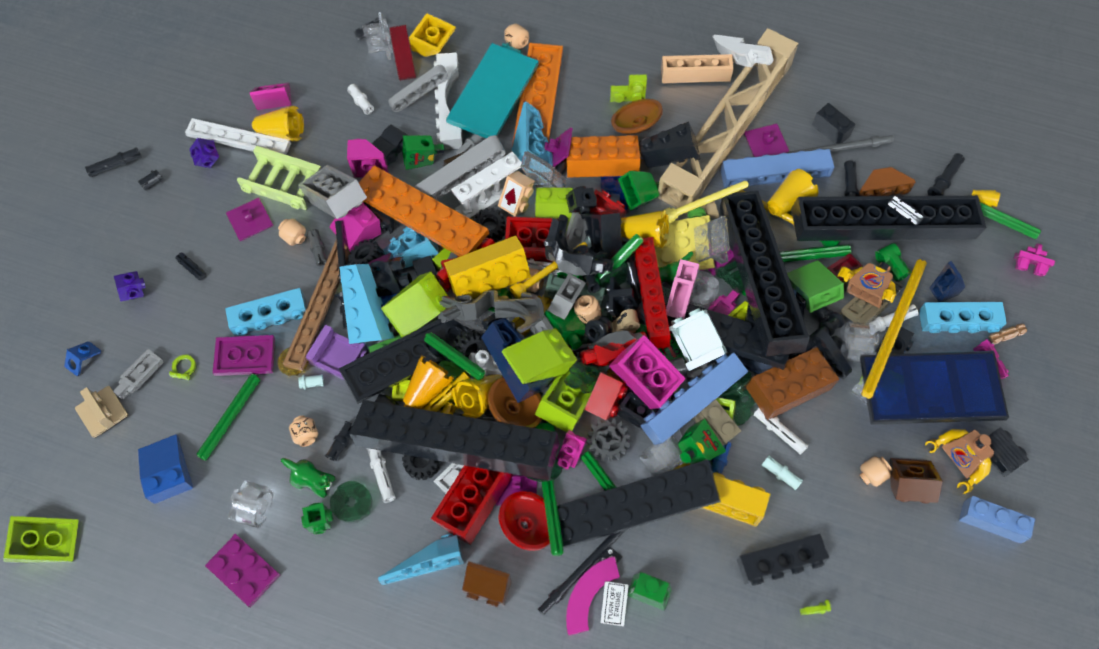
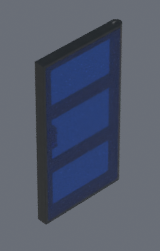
[860,351,1009,425]

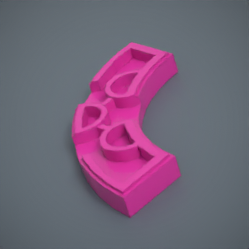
[566,556,620,636]

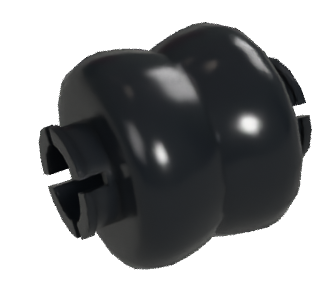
[585,316,613,342]

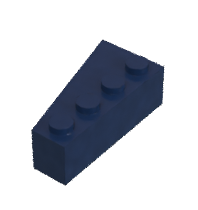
[481,318,554,403]

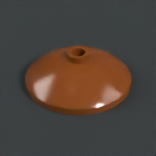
[611,99,663,134]
[488,377,542,428]

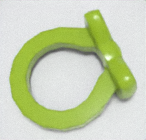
[169,355,196,380]
[799,599,831,615]

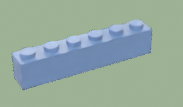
[720,149,834,189]
[640,353,748,445]

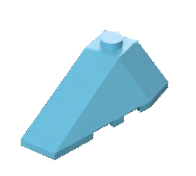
[511,101,553,171]
[376,227,439,271]
[378,534,464,585]

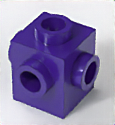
[190,138,219,168]
[114,271,146,302]

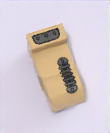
[612,309,640,333]

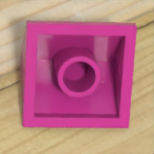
[250,82,291,110]

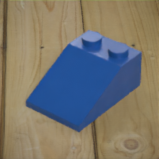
[138,434,193,504]

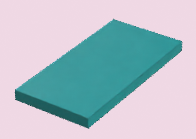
[446,43,539,138]

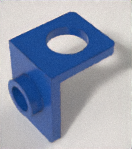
[64,341,101,376]

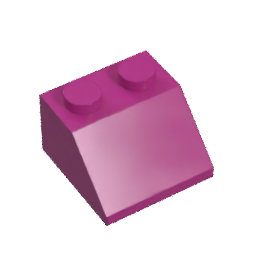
[347,138,389,178]
[330,203,381,251]

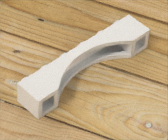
[434,52,463,150]

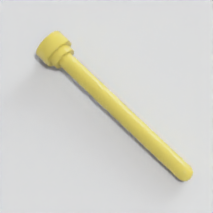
[663,181,749,223]

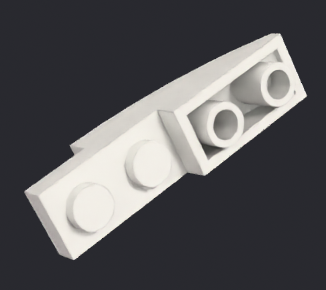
[713,34,774,68]

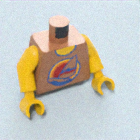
[837,262,896,308]
[925,429,994,494]

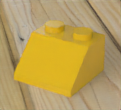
[409,13,456,57]

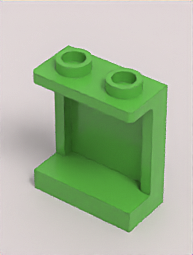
[787,260,844,313]

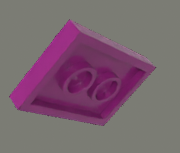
[213,335,275,376]
[205,534,280,608]

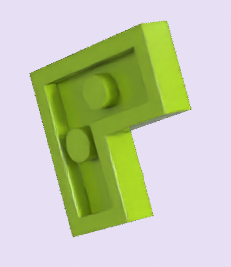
[610,75,647,103]

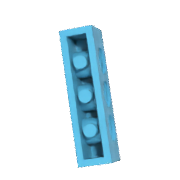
[225,288,307,336]
[919,302,1007,333]

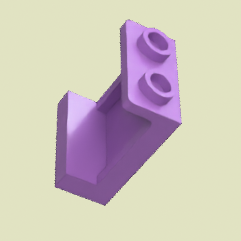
[305,325,369,380]

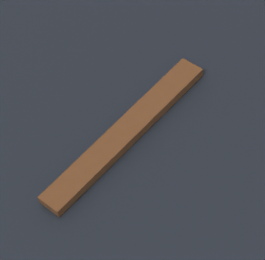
[283,241,351,371]

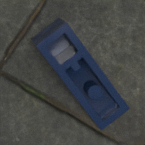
[929,261,965,302]

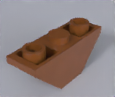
[859,167,916,196]

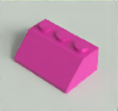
[609,335,686,409]

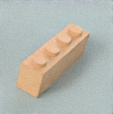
[661,54,733,83]

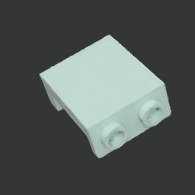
[669,308,727,371]

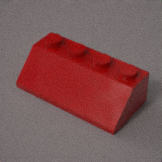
[430,465,513,545]

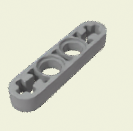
[389,65,448,112]

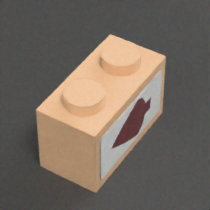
[498,170,535,217]

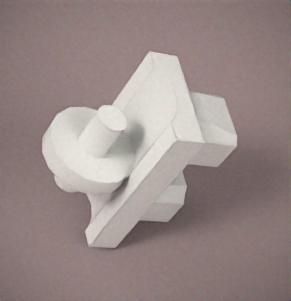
[469,350,502,376]

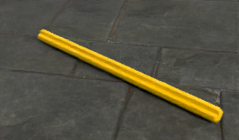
[861,259,927,399]

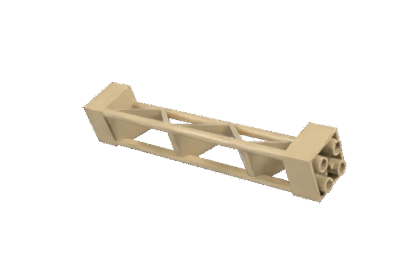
[658,28,798,214]

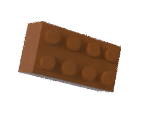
[746,347,839,420]

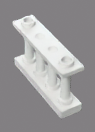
[451,151,523,220]

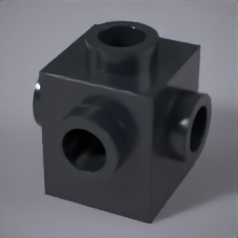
[566,186,597,214]

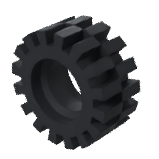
[473,208,506,243]
[348,239,385,270]
[453,330,490,360]
[402,455,440,480]

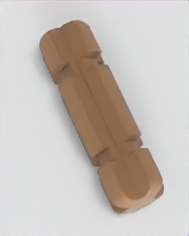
[988,323,1027,345]

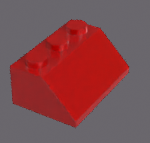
[505,217,554,262]

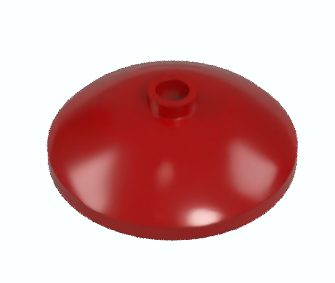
[499,491,550,551]

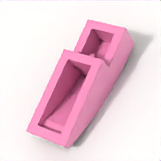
[666,259,700,320]

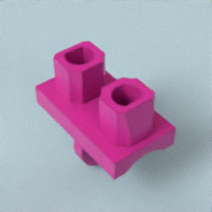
[1014,243,1055,277]
[557,430,587,470]

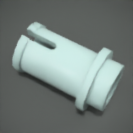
[298,374,324,390]

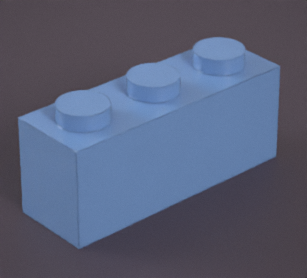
[959,496,1035,544]

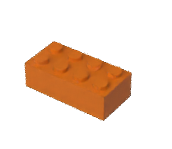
[567,135,640,178]

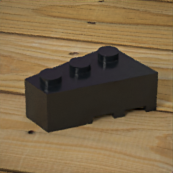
[638,121,701,168]
[581,211,623,270]

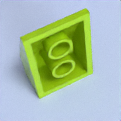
[535,188,573,236]
[381,272,449,337]
[502,328,577,384]
[535,366,597,433]
[3,516,79,563]

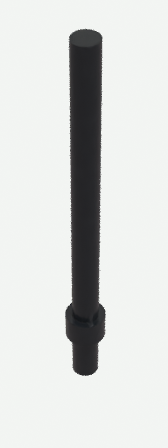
[335,221,347,330]
[537,530,626,615]

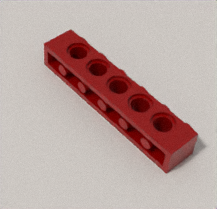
[634,237,670,349]

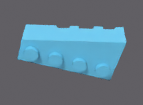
[340,264,394,344]

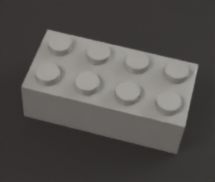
[298,165,367,219]

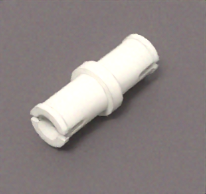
[347,84,374,115]

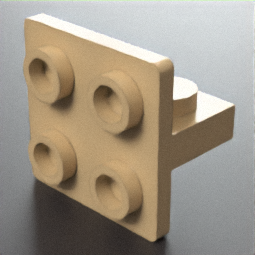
[75,386,128,438]

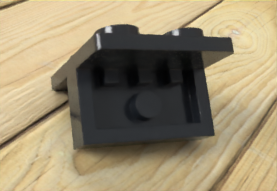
[606,277,641,320]

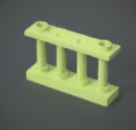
[237,146,322,210]

